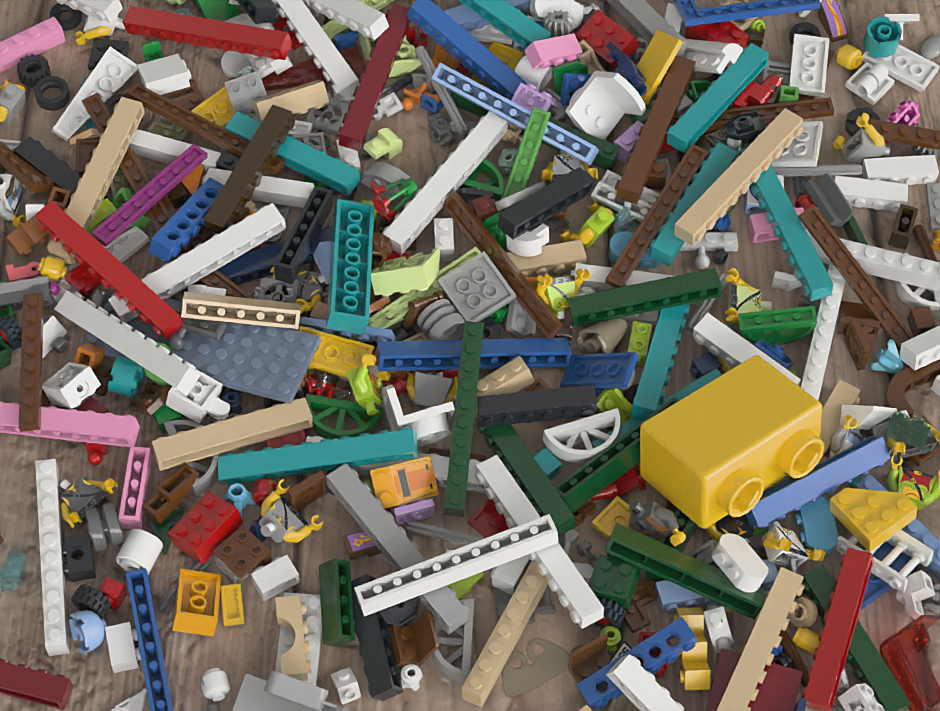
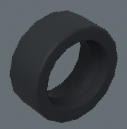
[34,76,70,111]

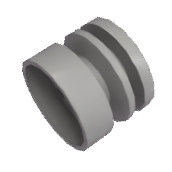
[417,299,465,340]

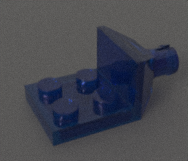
[606,41,647,96]

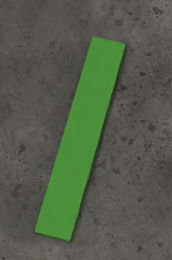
[498,107,551,212]

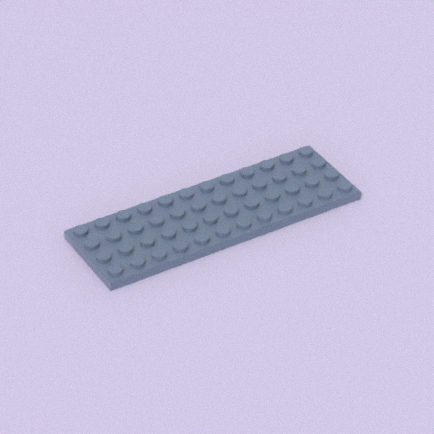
[81,290,321,404]

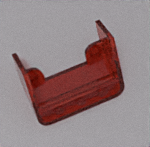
[880,615,940,711]

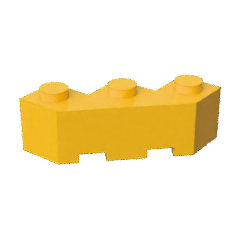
[673,607,710,690]

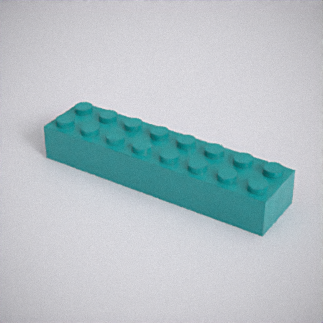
[326,199,374,334]

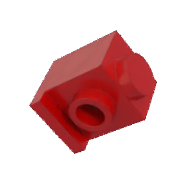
[98,576,127,612]

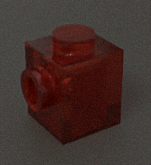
[471,194,497,221]

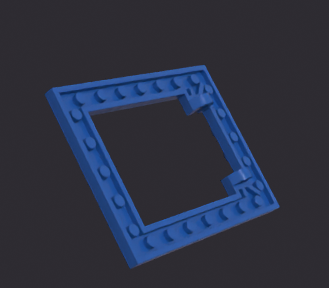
[673,0,820,26]

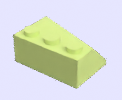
[359,33,422,77]
[371,248,440,296]

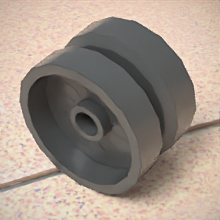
[85,501,124,552]

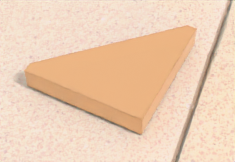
[69,128,100,145]

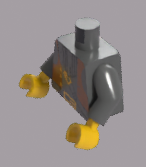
[628,500,686,546]

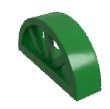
[432,159,504,203]
[738,306,817,345]
[306,394,383,439]

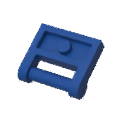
[560,73,592,106]

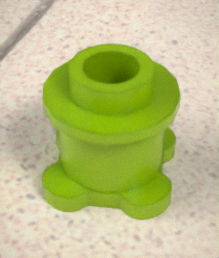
[600,626,621,653]

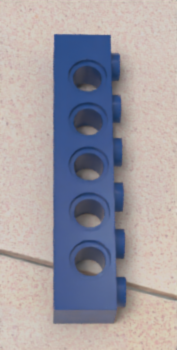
[149,177,224,262]
[577,616,698,710]

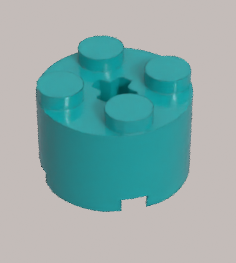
[863,17,902,58]
[108,354,145,398]

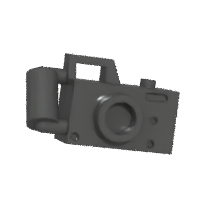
[428,112,454,147]

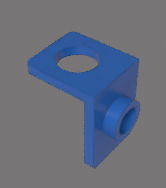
[421,90,444,115]

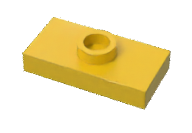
[220,583,245,626]

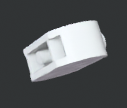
[530,0,583,29]
[712,533,768,592]

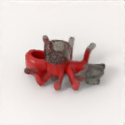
[303,371,351,399]

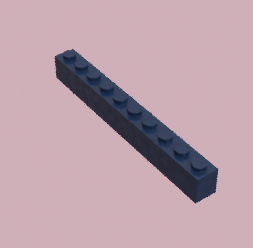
[180,226,332,297]

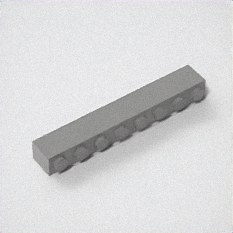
[606,0,687,60]

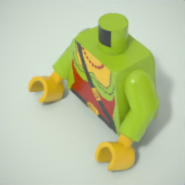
[346,354,391,415]
[887,455,940,510]

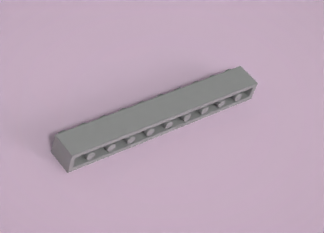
[326,463,469,635]

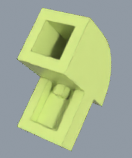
[364,128,403,160]

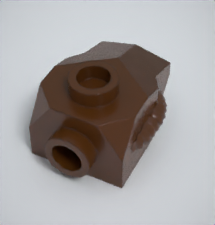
[372,232,392,267]

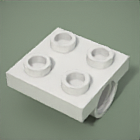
[845,62,895,105]

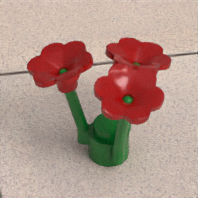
[370,177,418,224]

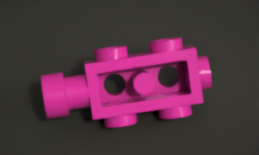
[884,100,920,144]

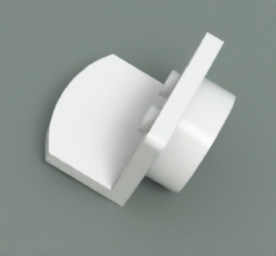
[566,71,646,140]
[381,385,455,447]

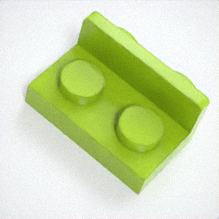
[596,388,633,429]

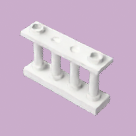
[836,530,934,593]

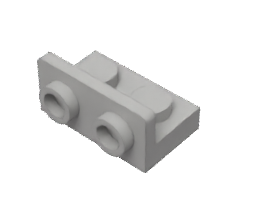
[506,299,536,339]

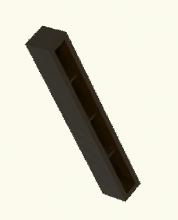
[203,104,295,234]

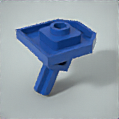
[754,340,794,369]

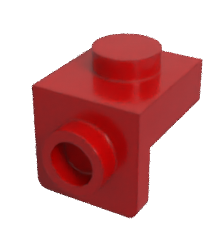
[615,467,647,496]

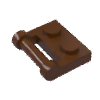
[161,79,205,111]
[402,291,444,329]
[128,382,172,416]

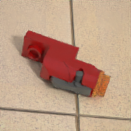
[732,73,784,109]

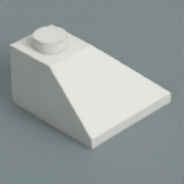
[840,404,897,433]

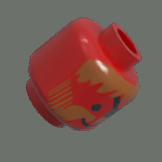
[252,477,278,507]

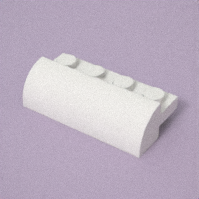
[240,14,293,79]
[680,39,743,74]
[591,170,659,222]

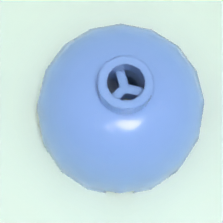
[69,610,107,653]

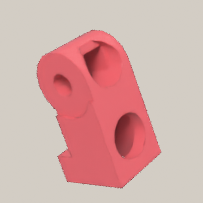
[6,262,40,282]

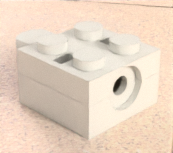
[42,362,101,409]
[166,369,230,424]

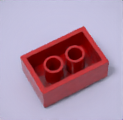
[685,6,749,64]
[575,9,640,70]
[168,491,243,565]

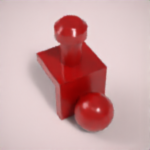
[86,443,108,466]

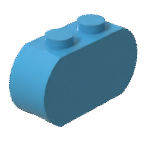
[608,232,661,269]
[794,496,838,558]

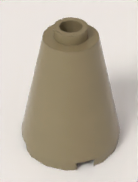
[577,318,628,354]

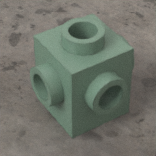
[498,148,519,175]

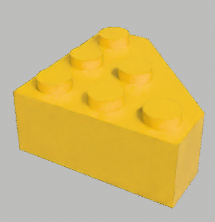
[830,488,917,552]

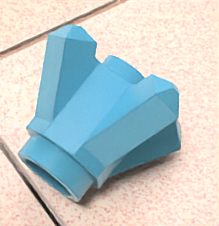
[869,339,905,375]
[221,483,256,519]

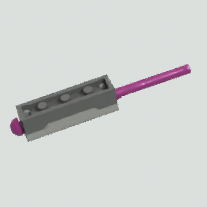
[0,276,60,311]

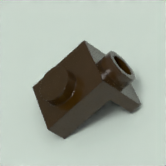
[93,364,113,396]

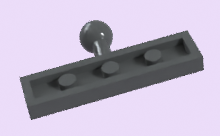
[168,305,227,351]

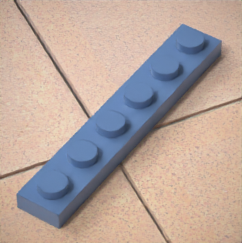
[295,316,396,342]

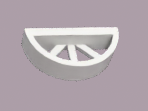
[894,253,940,316]
[543,408,620,463]

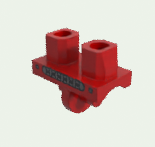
[406,24,428,49]

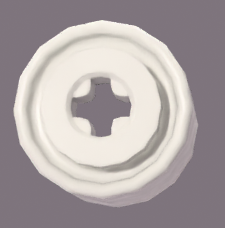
[514,55,553,91]
[116,529,163,574]

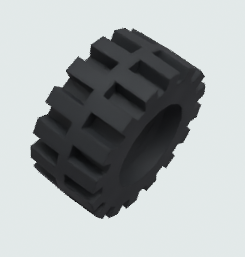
[17,54,51,88]
[71,584,111,619]

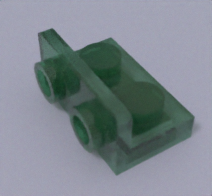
[884,412,931,450]

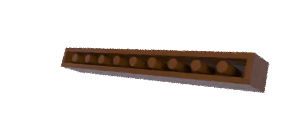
[614,56,696,205]

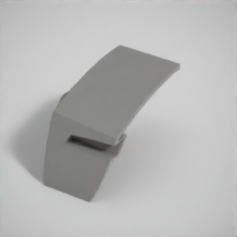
[232,670,351,711]

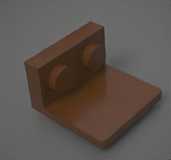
[838,301,880,339]
[214,525,272,579]
[389,611,439,667]
[568,634,611,684]

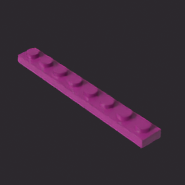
[92,143,208,247]

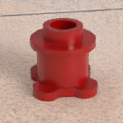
[795,194,818,211]
[384,376,407,396]

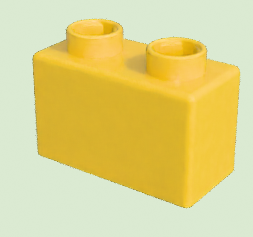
[640,355,824,529]

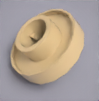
[788,597,818,628]

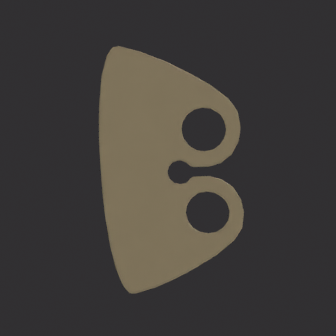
[503,639,570,697]

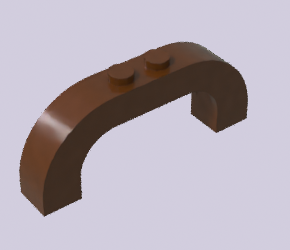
[884,359,940,426]

